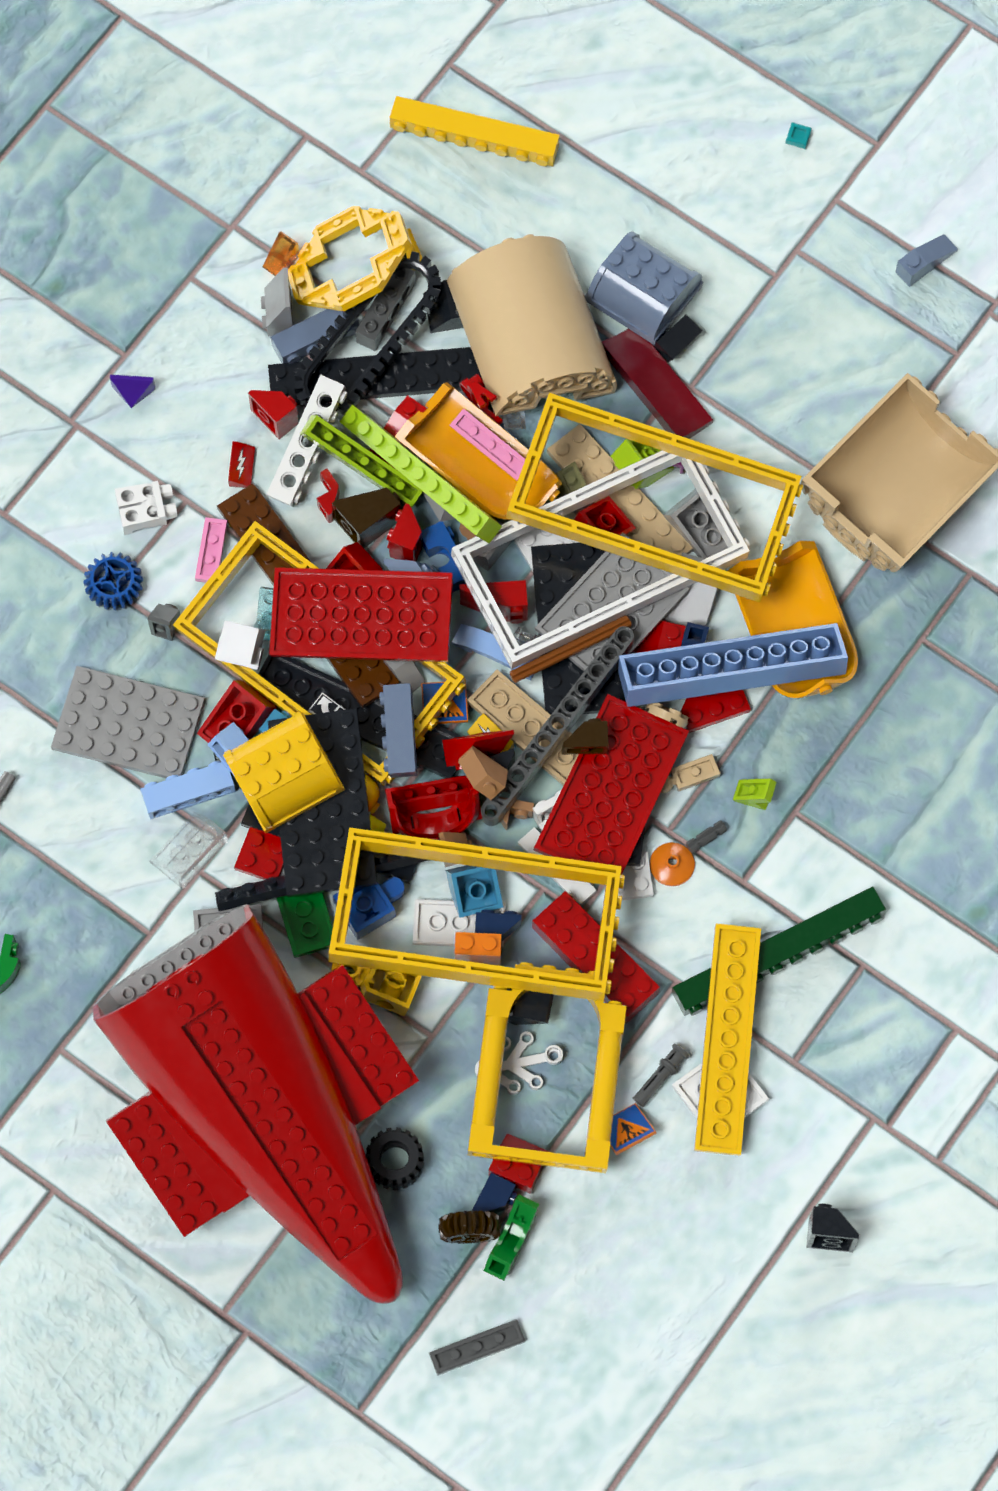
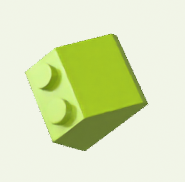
[610,439,675,489]

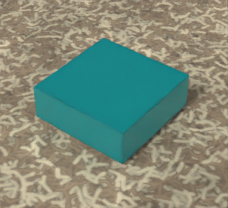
[785,122,812,149]

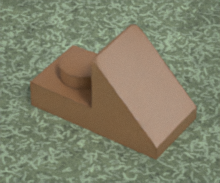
[492,797,534,830]

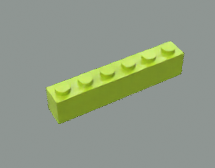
[300,415,423,507]

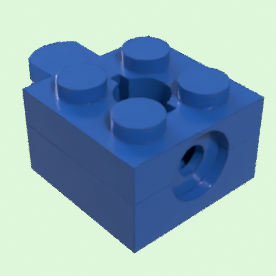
[333,877,405,940]

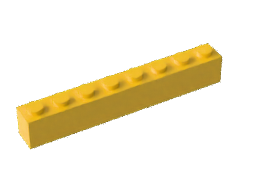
[389,96,560,167]

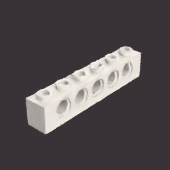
[266,375,348,507]

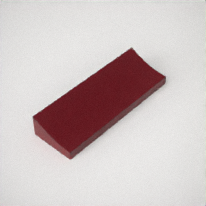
[601,329,713,439]

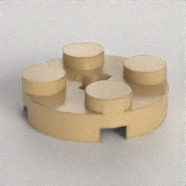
[645,703,689,728]

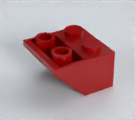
[386,503,423,561]

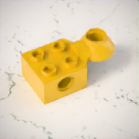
[331,963,422,1017]

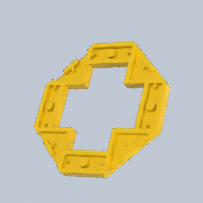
[288,206,411,311]

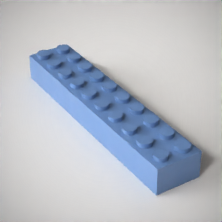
[618,623,848,707]

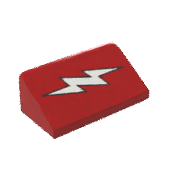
[228,441,255,488]

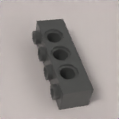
[355,268,416,351]

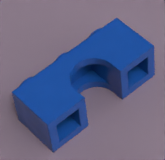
[421,521,466,593]

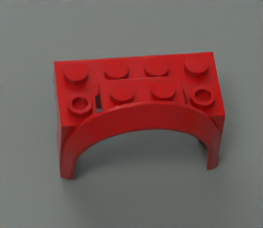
[385,775,482,840]

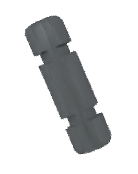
[686,820,727,853]

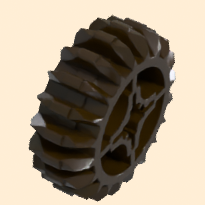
[438,1210,501,1244]

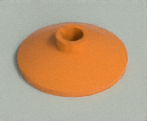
[650,842,695,886]

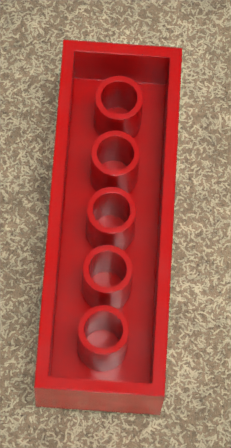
[532,891,660,1024]

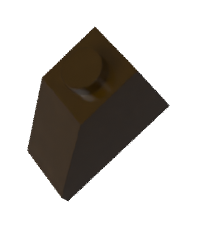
[561,718,609,755]

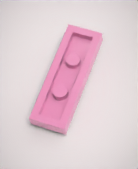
[195,517,228,583]

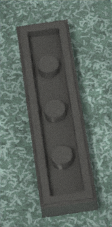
[429,1319,525,1376]

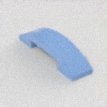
[451,624,536,681]

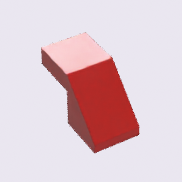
[316,468,340,523]

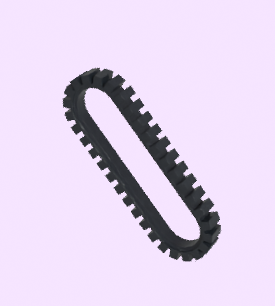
[294,251,441,419]

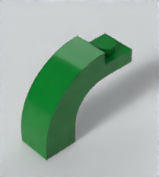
[0,934,21,994]
[483,1194,540,1281]

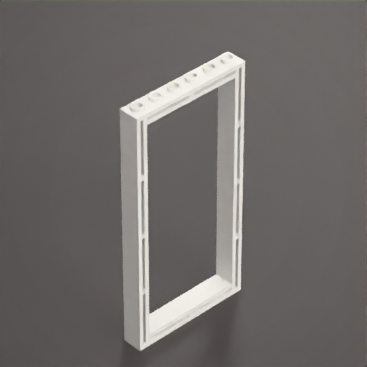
[451,451,751,669]

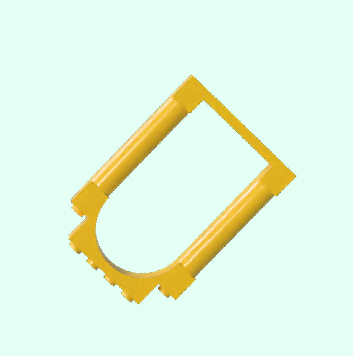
[467,962,626,1173]

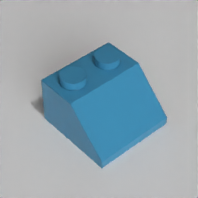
[446,865,503,918]

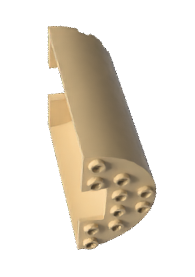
[447,234,617,416]
[801,373,998,572]

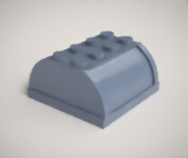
[585,231,703,345]

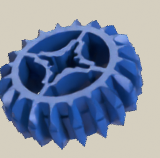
[83,552,143,611]

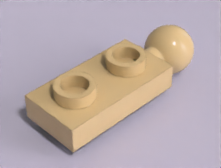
[661,754,720,793]

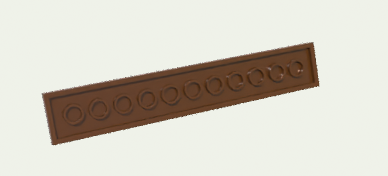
[217,483,400,709]

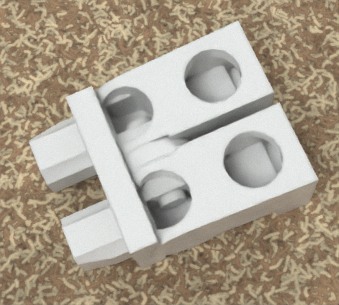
[115,481,178,535]

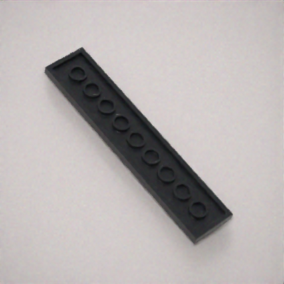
[268,347,485,405]
[258,654,462,779]

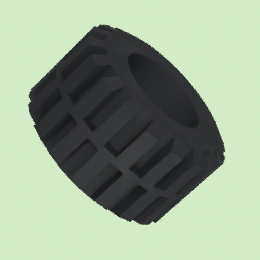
[365,1127,424,1190]

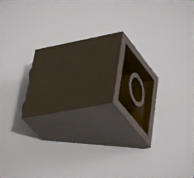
[332,488,402,548]

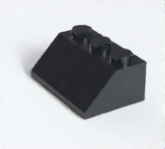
[806,1203,859,1252]

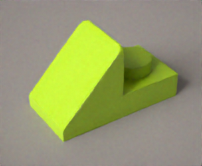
[733,778,777,810]

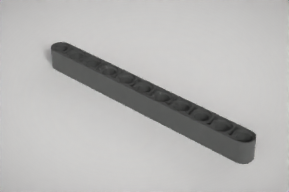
[481,626,634,826]

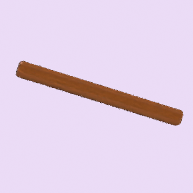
[509,615,632,683]

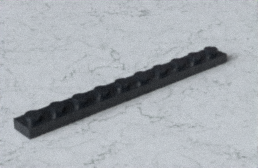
[215,839,435,912]

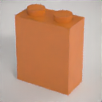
[454,932,502,966]

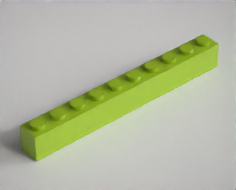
[339,405,502,544]

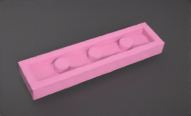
[450,408,525,481]

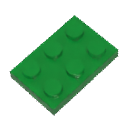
[276,893,333,958]

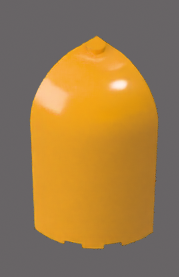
[395,382,562,520]
[727,541,858,698]

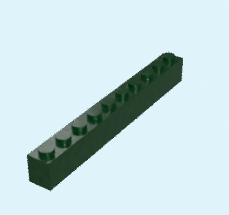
[672,886,886,1016]

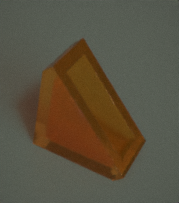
[262,231,299,276]

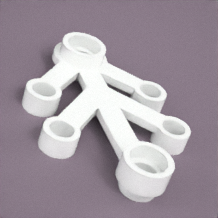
[475,1031,563,1095]

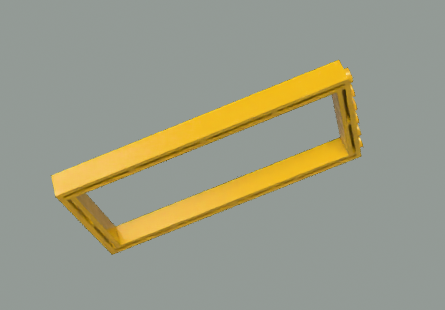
[506,393,803,602]
[173,521,466,786]
[328,827,625,1001]

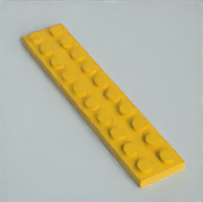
[694,923,761,1156]

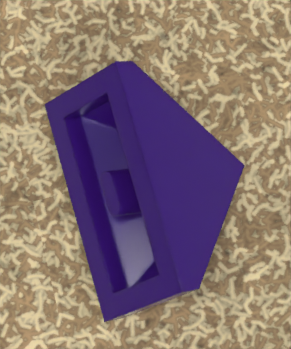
[110,374,155,408]

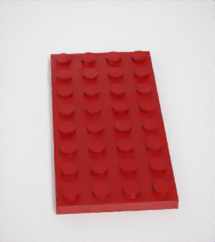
[269,567,453,662]
[533,694,689,875]

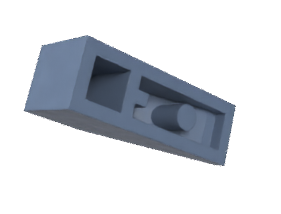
[895,234,958,287]

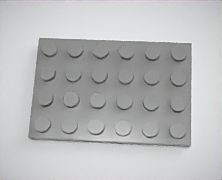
[535,533,690,677]
[51,666,205,778]

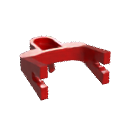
[459,374,503,425]

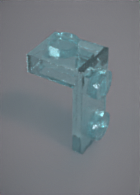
[254,587,273,641]

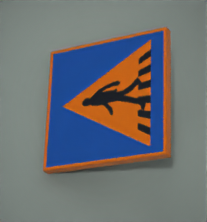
[421,682,468,724]
[610,1103,656,1155]

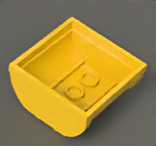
[223,711,345,833]

